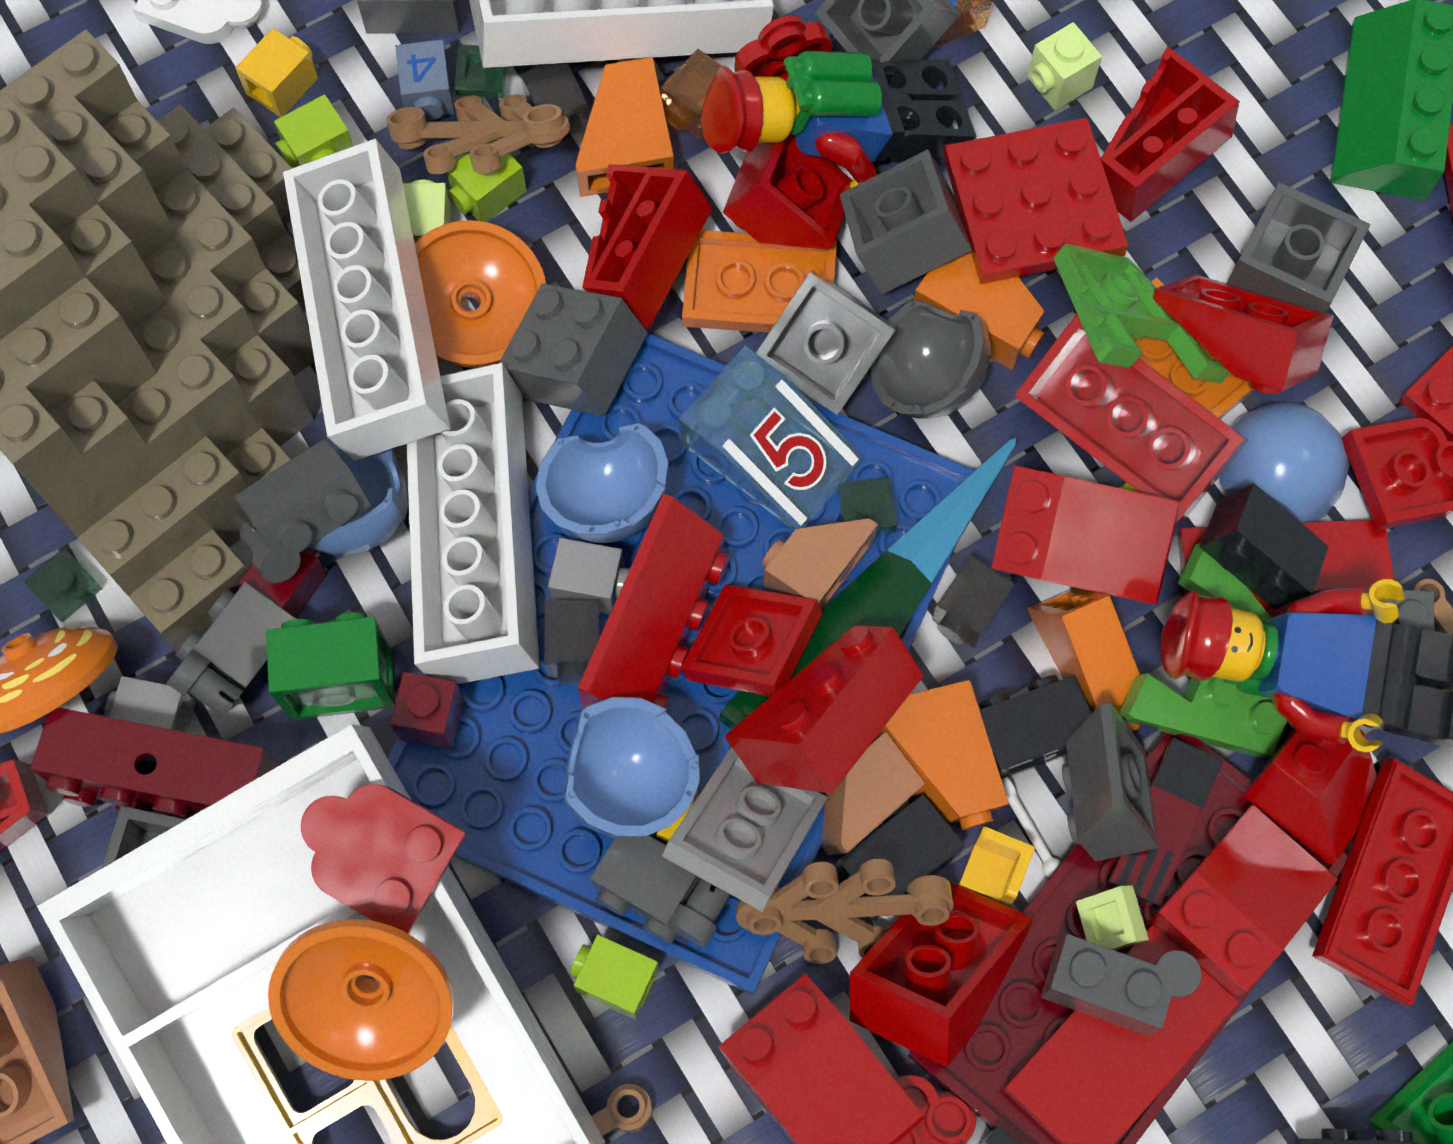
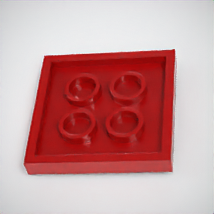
[943,118,1128,285]

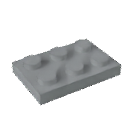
[662,747,828,912]

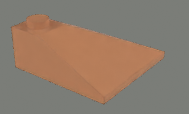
[0,956,74,1144]

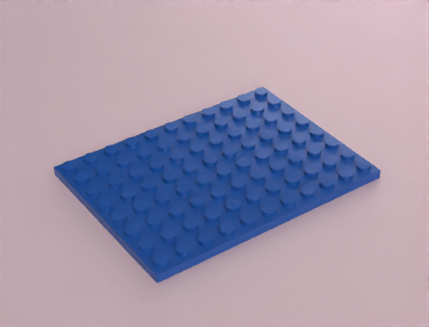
[387,333,975,996]

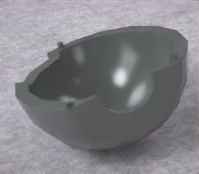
[870,300,991,419]

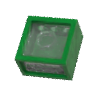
[266,612,396,721]

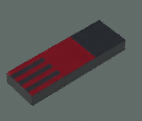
[1106,738,1223,910]

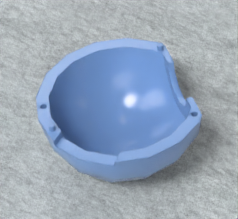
[1219,403,1349,523]
[536,423,669,543]
[309,448,408,557]
[563,697,700,839]

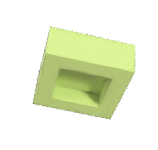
[1076,885,1149,951]

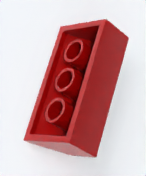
[578,493,730,710]

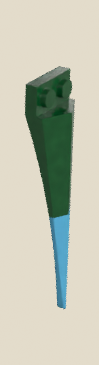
[719,438,1016,730]

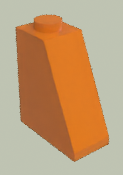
[575,57,674,197]
[914,251,1045,371]
[1027,588,1140,732]
[880,680,1009,830]

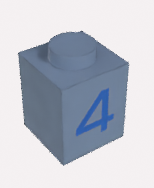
[395,39,455,121]

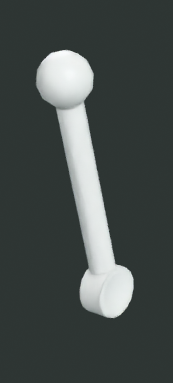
[1001,777,1062,878]

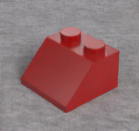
[722,135,852,250]
[1243,728,1377,865]

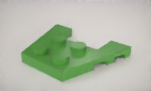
[1053,243,1231,383]
[1119,543,1287,758]

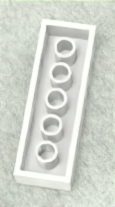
[469,0,774,68]
[283,138,450,461]
[407,363,540,684]

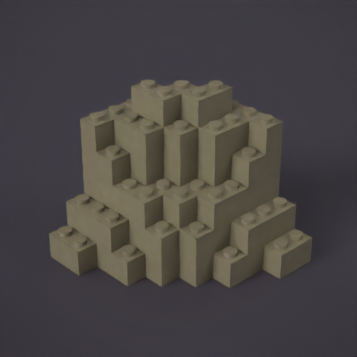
[0,29,315,652]

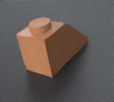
[761,518,878,609]
[821,732,925,855]

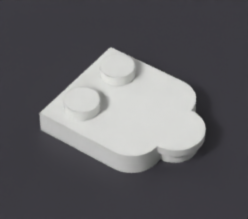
[133,0,263,44]

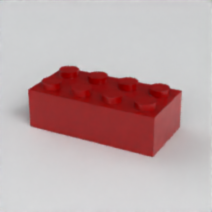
[1014,314,1249,522]

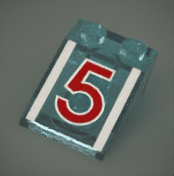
[679,346,863,531]

